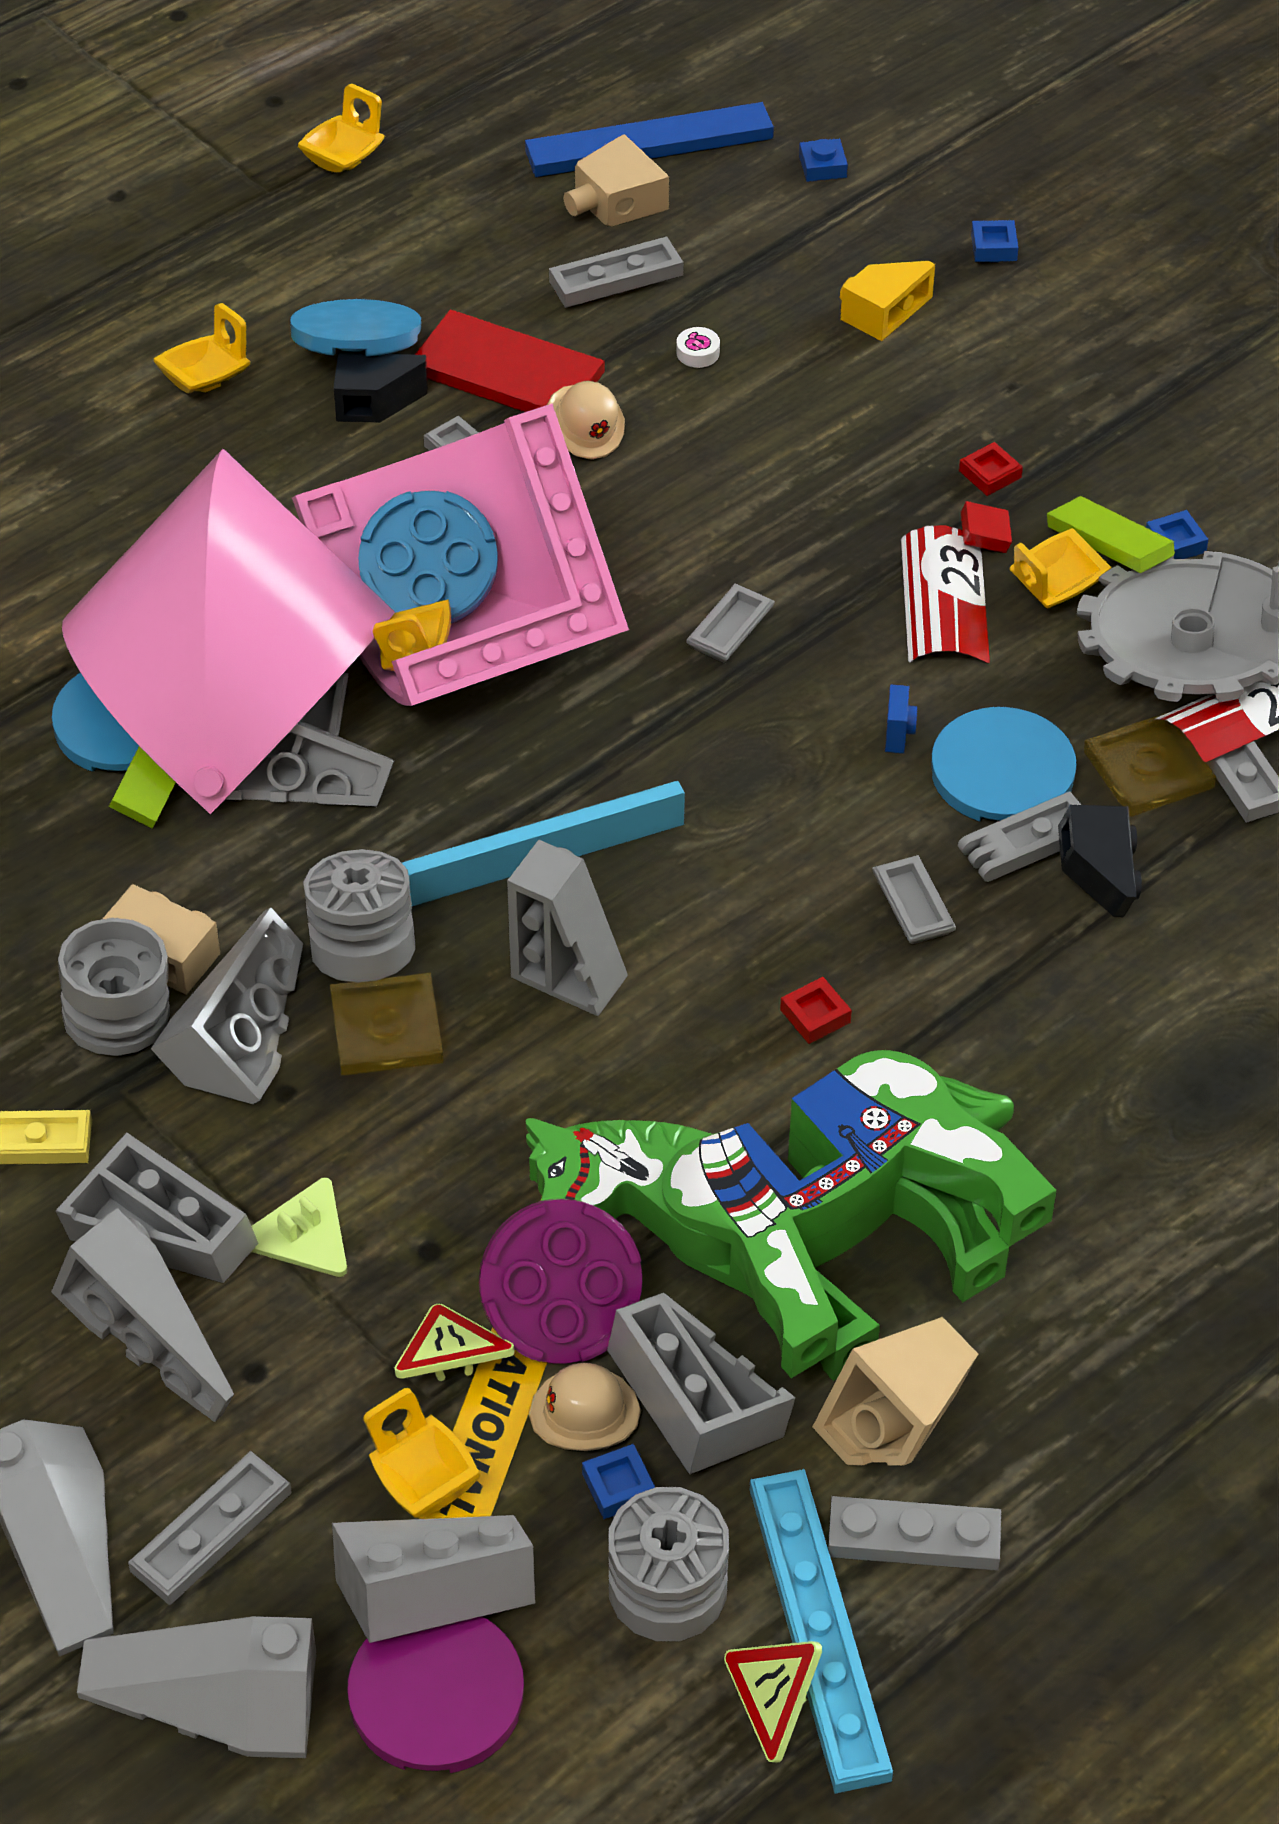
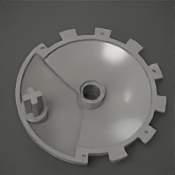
[1077,551,1279,702]

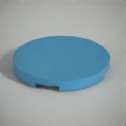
[290,299,421,356]
[358,491,498,624]
[52,673,139,771]
[931,707,1076,821]

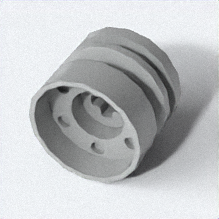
[304,849,415,983]
[58,918,170,1056]
[609,1487,729,1641]

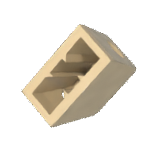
[563,134,669,226]

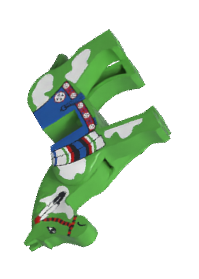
[526,1050,1056,1381]

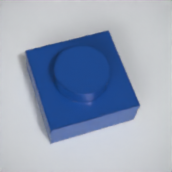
[799,139,848,182]
[971,220,1018,262]
[1146,510,1209,559]
[885,685,917,753]
[582,1444,655,1519]

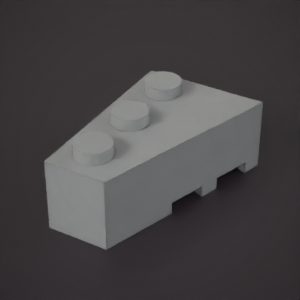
[507,840,628,1016]
[56,1132,258,1283]
[607,1293,796,1474]
[332,1515,535,1643]

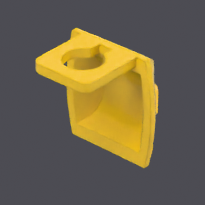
[298,84,385,172]
[154,303,250,393]
[1010,528,1111,608]
[373,599,451,671]
[363,1388,481,1518]

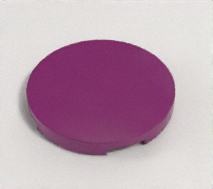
[479,1198,642,1364]
[348,1616,524,1773]

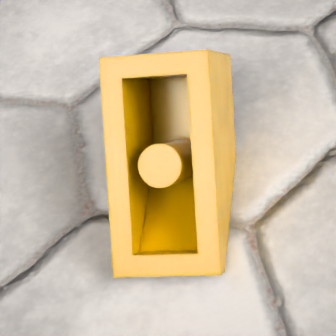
[840,261,935,341]

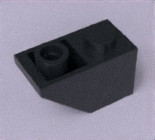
[334,353,428,423]
[1058,804,1142,917]

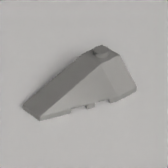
[225,720,395,806]
[151,907,303,1104]
[51,1207,234,1422]
[0,1419,114,1657]
[77,1616,316,1758]

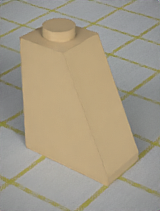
[812,1317,978,1465]

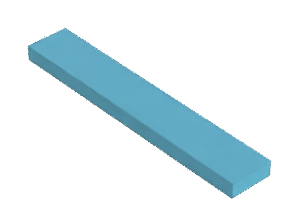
[402,781,685,906]
[750,1469,893,1794]

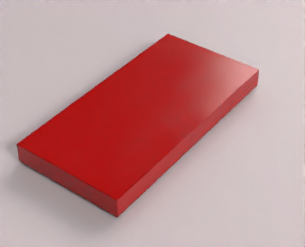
[415,309,605,412]

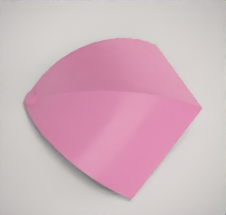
[292,404,629,706]
[62,449,395,814]

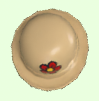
[547,380,625,460]
[529,1362,641,1451]

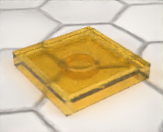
[1084,712,1216,817]
[330,973,444,1075]

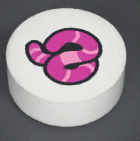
[676,327,720,368]

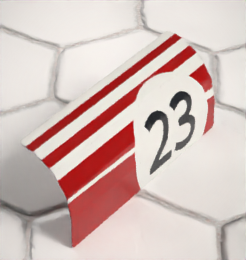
[901,525,990,663]
[1149,682,1279,762]

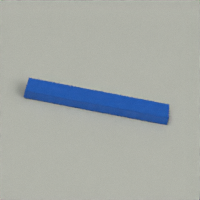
[525,102,774,177]

